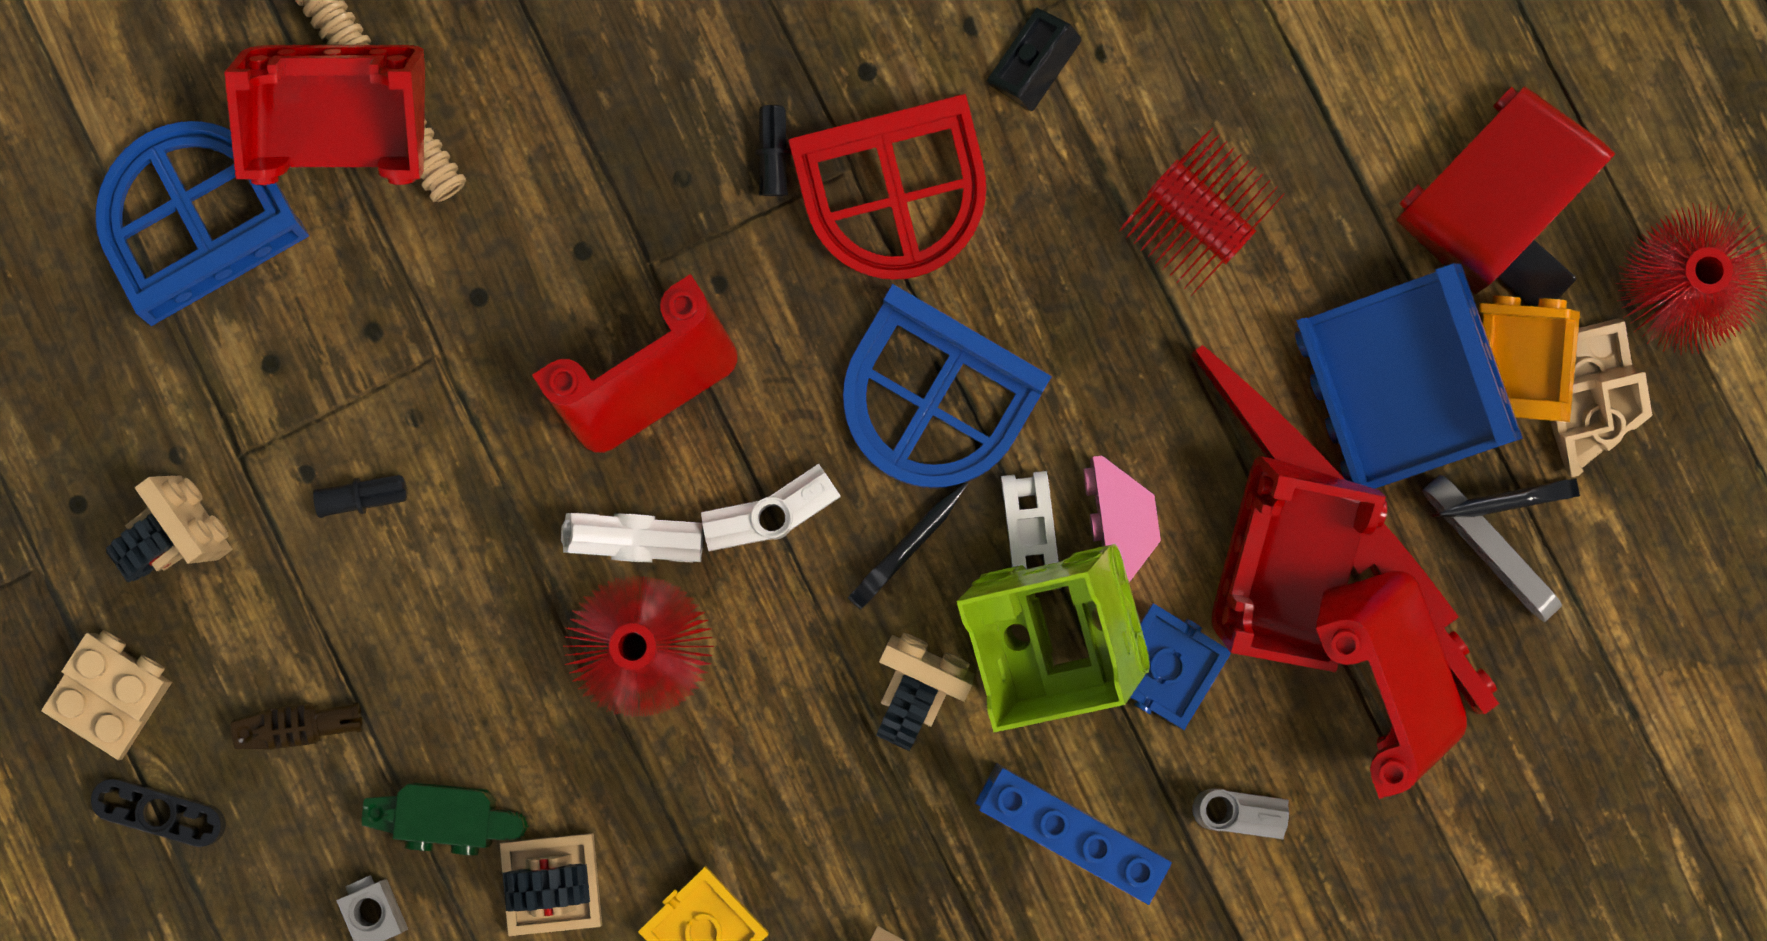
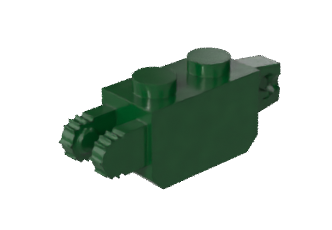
[362,782,530,855]

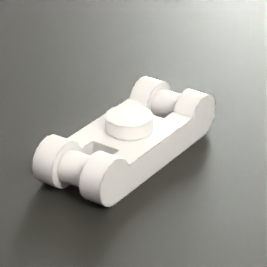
[1001,471,1061,590]

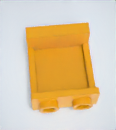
[1478,295,1580,422]

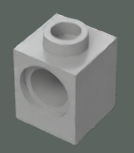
[336,875,408,941]

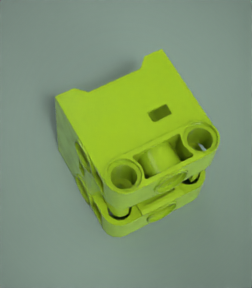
[956,544,1150,732]

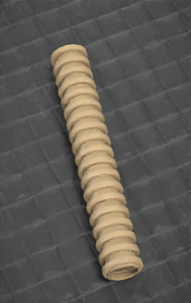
[295,0,466,202]

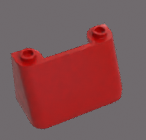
[224,45,425,185]
[1396,86,1616,294]
[532,274,738,453]
[1212,456,1387,672]
[1316,571,1467,799]

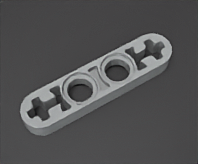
[1422,474,1562,622]

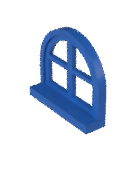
[96,121,309,326]
[843,284,1052,488]

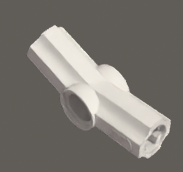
[701,464,841,552]
[561,513,703,563]

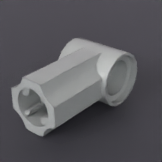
[1192,789,1289,840]

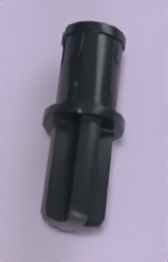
[755,105,791,197]
[313,475,408,518]

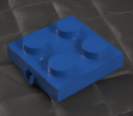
[1130,603,1231,730]

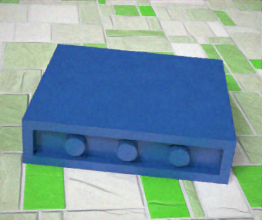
[1295,263,1523,489]
[975,763,1172,905]

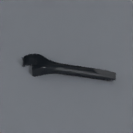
[1431,478,1580,517]
[847,482,968,610]

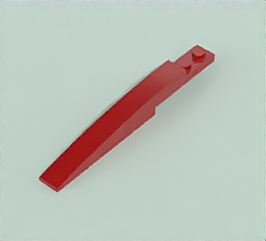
[1191,345,1500,715]

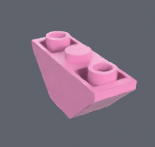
[1083,456,1161,582]

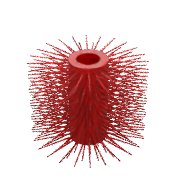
[1119,127,1285,296]
[1616,202,1767,355]
[563,576,714,717]

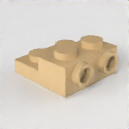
[41,630,172,760]

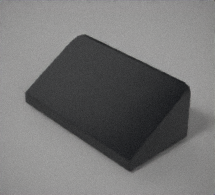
[986,7,1081,111]
[1498,240,1577,307]

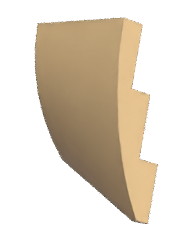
[1550,318,1652,478]

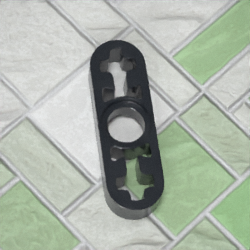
[91,778,226,847]

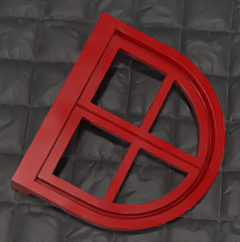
[788,94,986,280]

